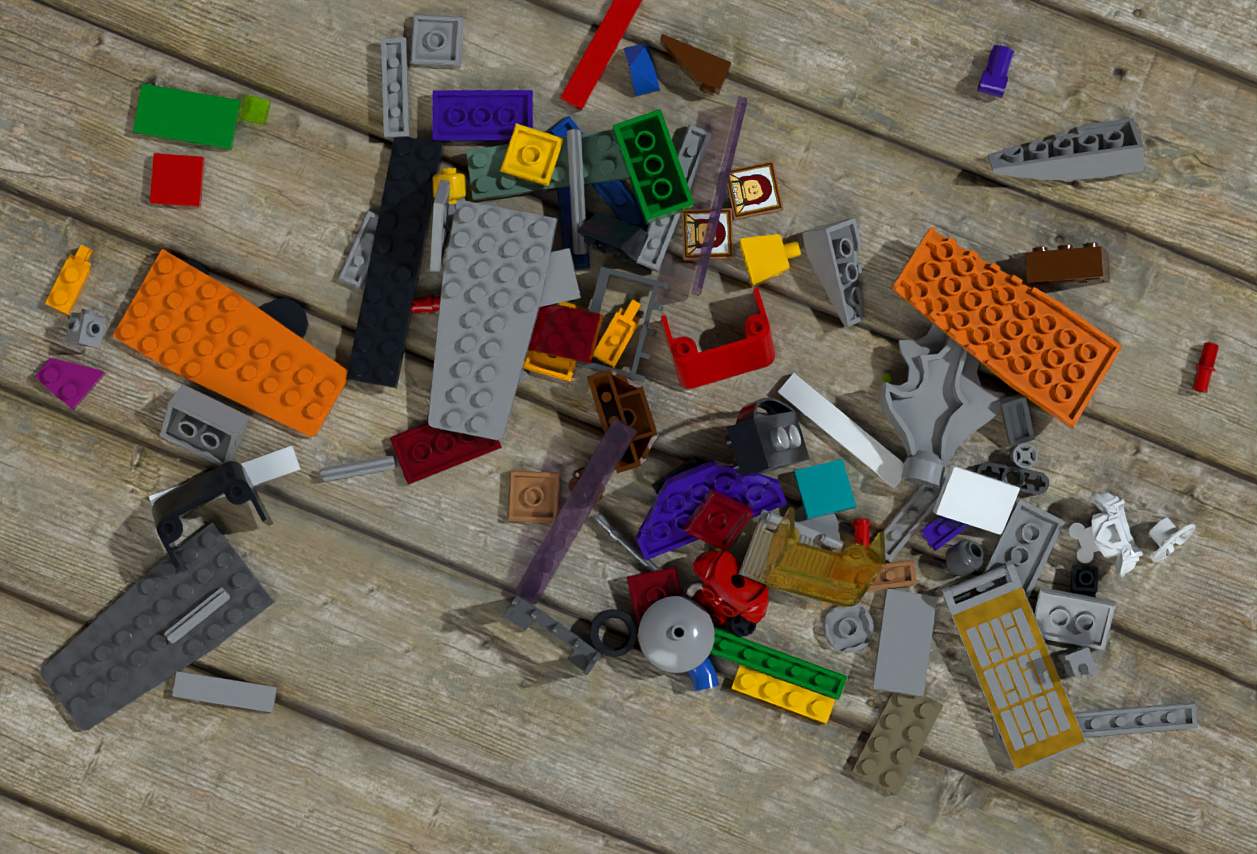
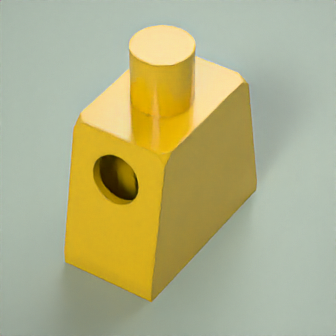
[739,234,801,288]

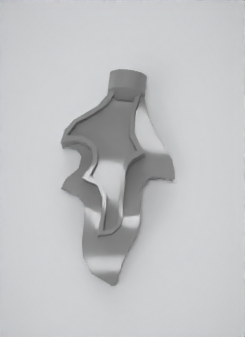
[879,323,1006,488]

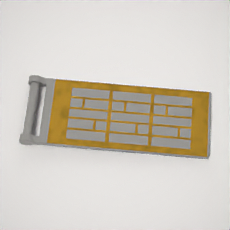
[940,560,1086,772]

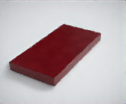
[390,423,502,485]

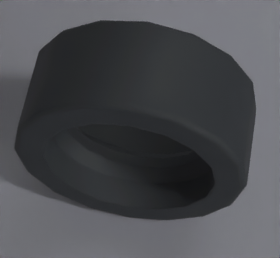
[590,609,638,657]

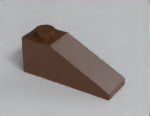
[660,34,732,95]

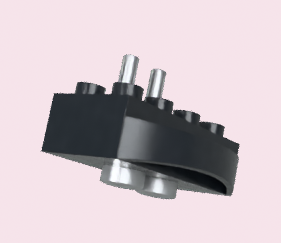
[725,398,810,477]

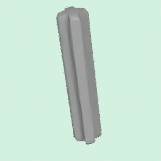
[321,456,395,482]
[164,587,230,644]

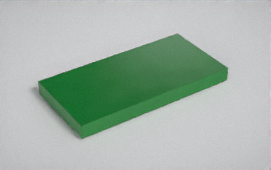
[133,83,241,150]

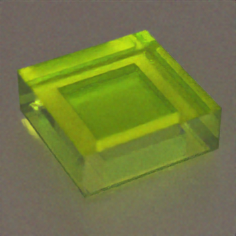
[240,95,271,126]

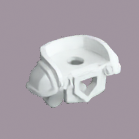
[1068,492,1143,578]

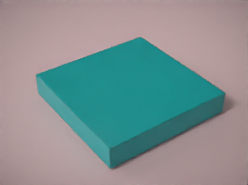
[793,459,856,520]

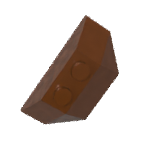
[587,369,658,474]

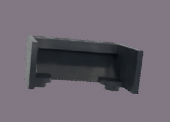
[152,461,274,572]

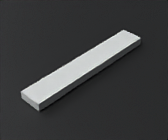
[777,373,905,488]
[149,446,301,506]

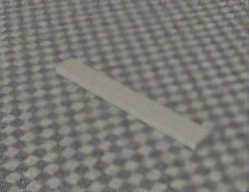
[992,702,1198,745]

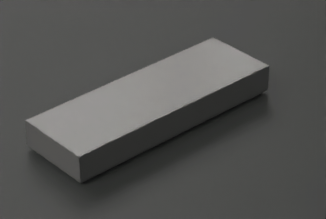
[338,210,379,289]

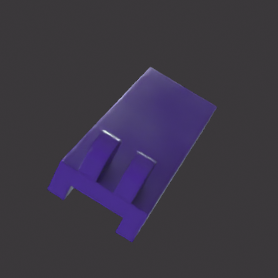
[920,515,969,551]

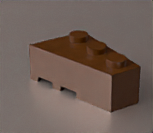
[1025,243,1110,285]

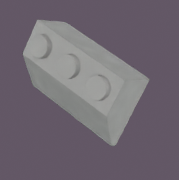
[160,384,250,466]

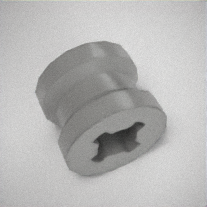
[1010,443,1038,469]

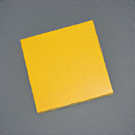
[500,123,564,187]

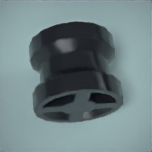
[731,613,757,637]

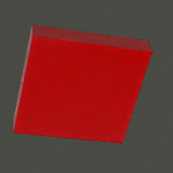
[149,153,205,207]

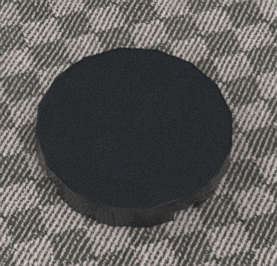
[262,298,309,338]

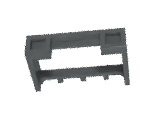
[576,266,669,382]
[503,595,602,675]

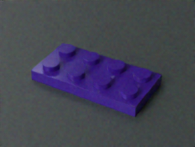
[433,90,533,142]

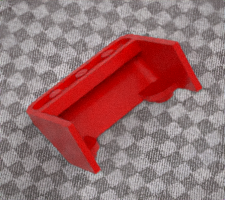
[660,287,775,389]

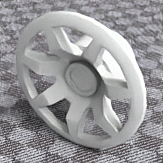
[1149,517,1196,563]

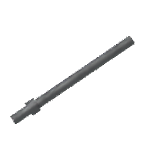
[594,514,710,616]

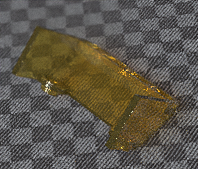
[764,507,886,607]

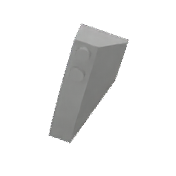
[988,118,1144,180]

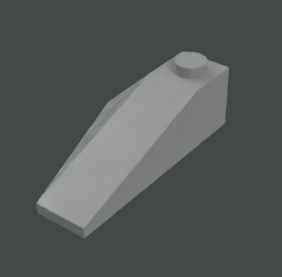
[802,218,863,327]

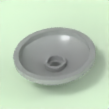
[638,596,715,673]

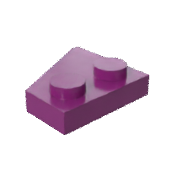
[34,358,106,410]

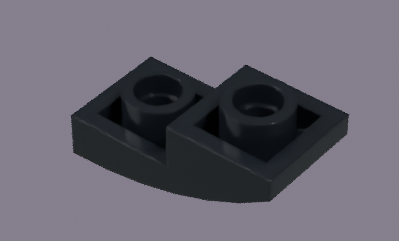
[1070,565,1098,598]

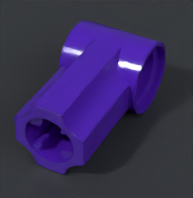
[977,45,1014,98]

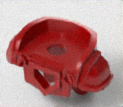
[691,550,769,626]

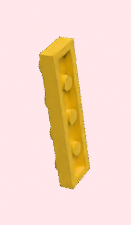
[731,665,835,724]

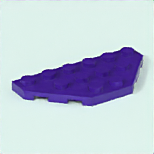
[636,460,787,560]

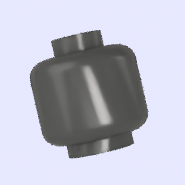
[945,539,984,577]

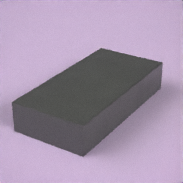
[999,393,1035,447]

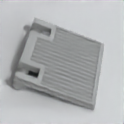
[738,509,844,606]

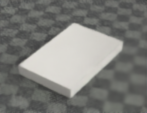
[933,465,1020,535]

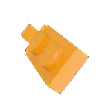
[45,244,93,315]
[593,299,641,368]

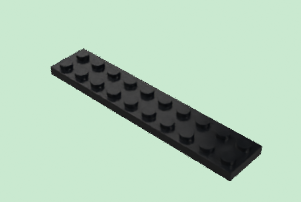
[346,137,445,389]

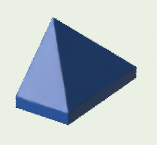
[624,42,660,97]

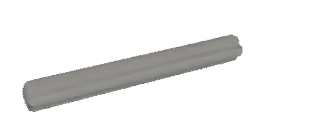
[567,129,587,255]

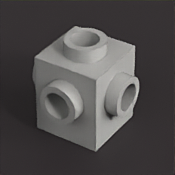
[65,309,106,348]

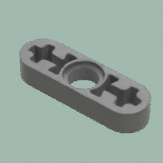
[975,462,1049,495]

